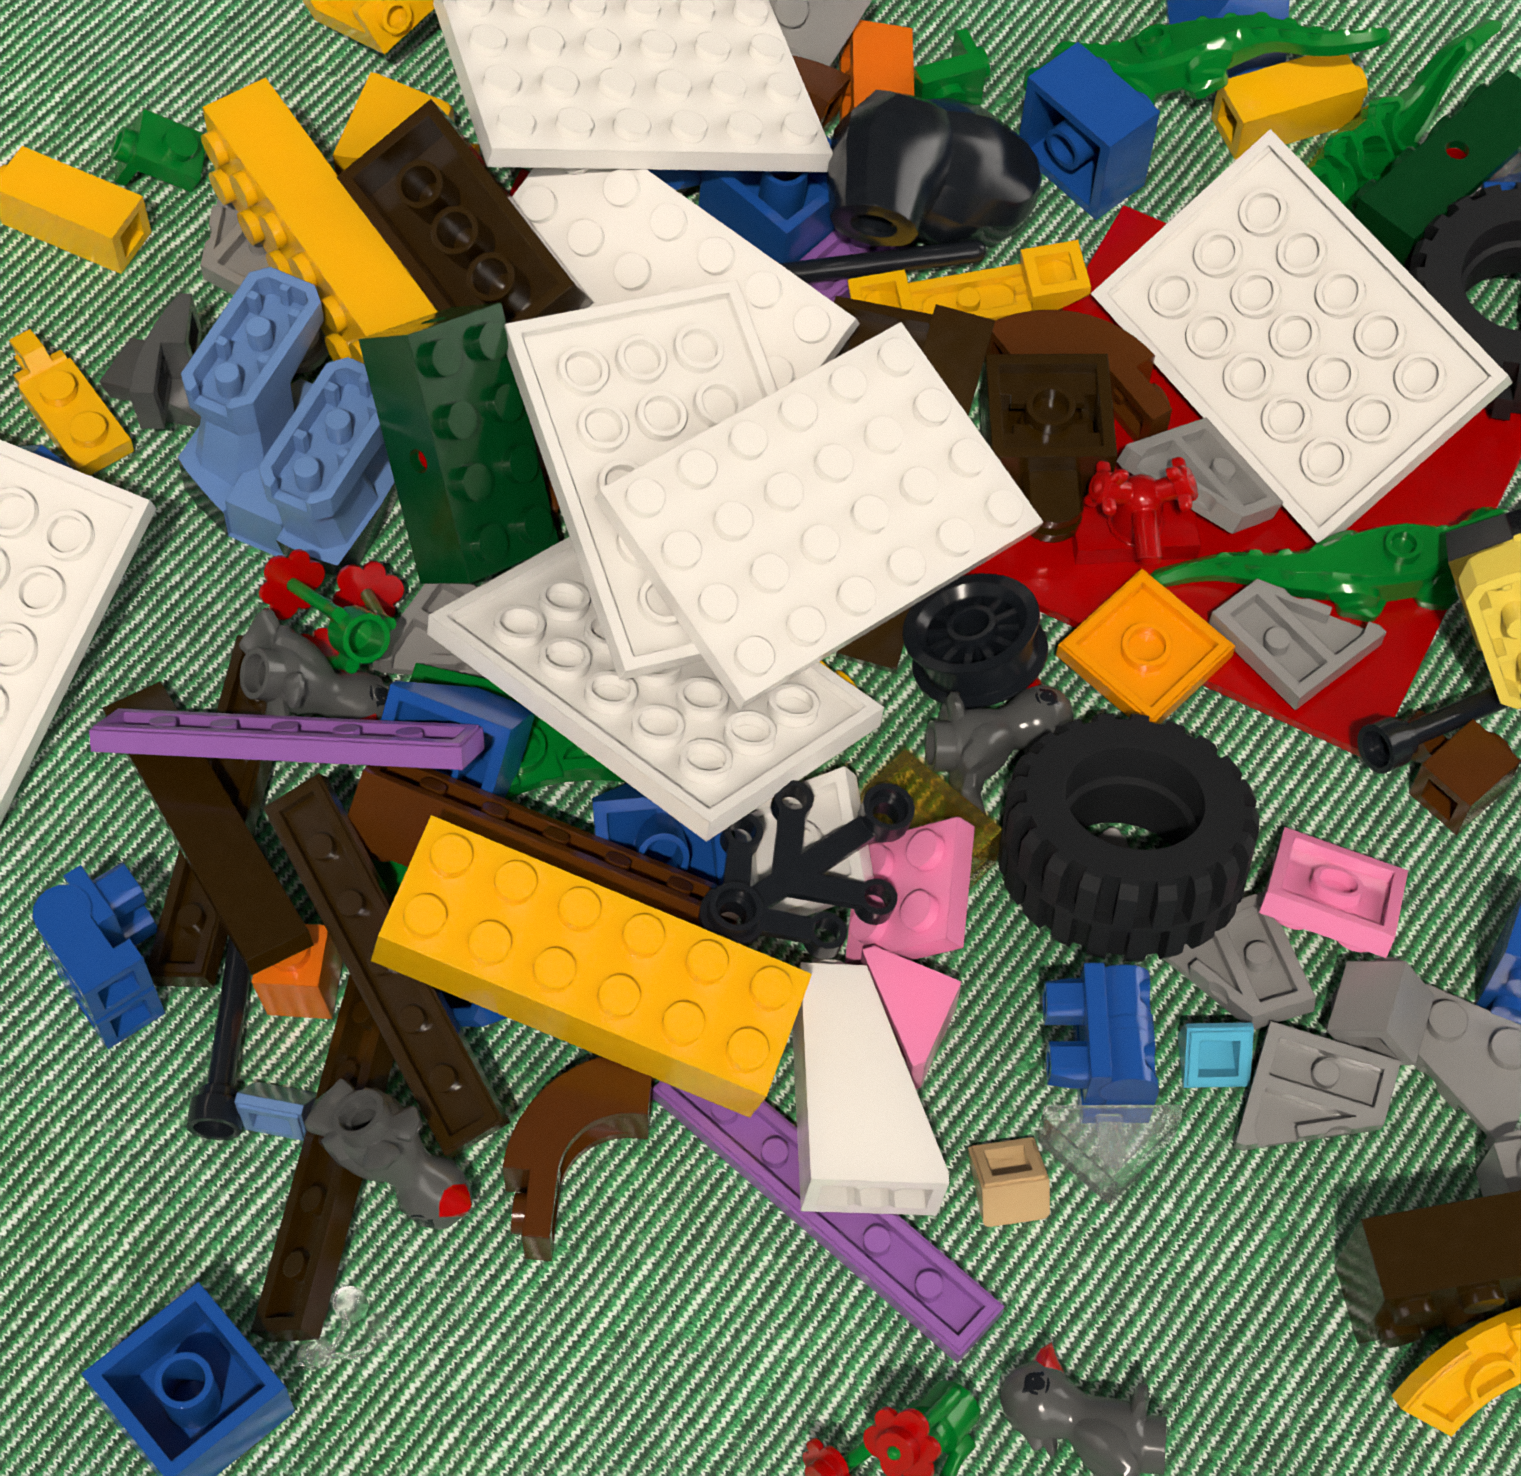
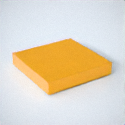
[1056,569,1236,724]

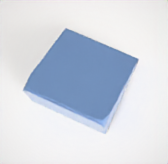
[234,1082,317,1141]

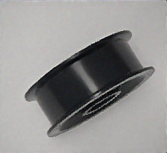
[902,573,1048,708]

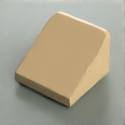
[968,1137,1050,1227]

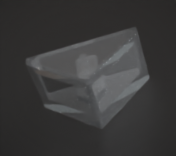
[1038,1105,1182,1206]

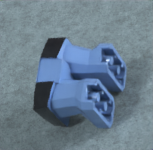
[178,267,399,575]

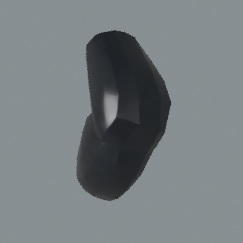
[826,90,1042,247]

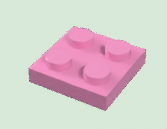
[845,817,975,965]
[1259,827,1408,958]

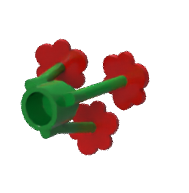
[259,549,404,674]
[802,1380,981,1476]

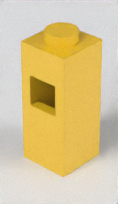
[1211,54,1368,160]
[0,146,152,274]

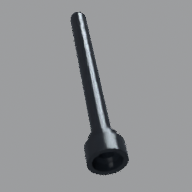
[779,239,987,284]
[1357,686,1521,774]
[186,842,268,1140]

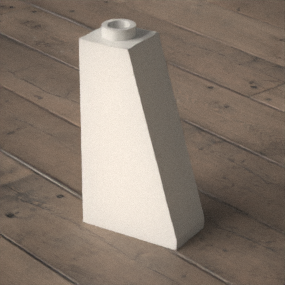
[792,959,949,1216]

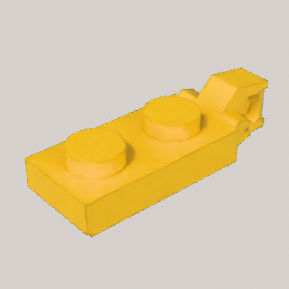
[9,329,134,476]

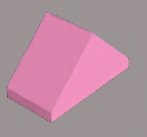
[860,946,962,1089]

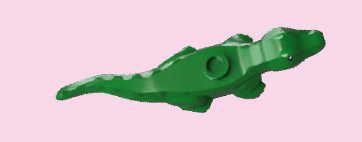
[1023,11,1391,106]
[1307,19,1502,215]
[1151,507,1510,622]

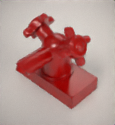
[1071,457,1201,565]

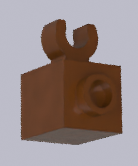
[1407,710,1521,836]

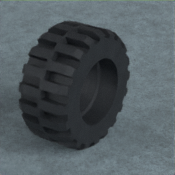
[1409,182,1521,420]
[998,713,1260,962]

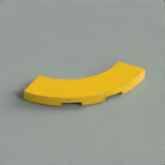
[1391,1307,1521,1437]

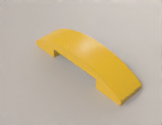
[847,240,1091,321]

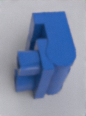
[32,862,165,1049]
[1042,963,1159,1130]

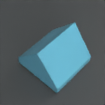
[1177,1022,1254,1088]

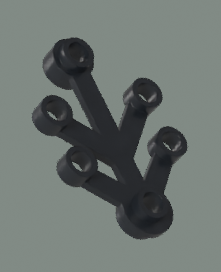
[698,780,915,959]

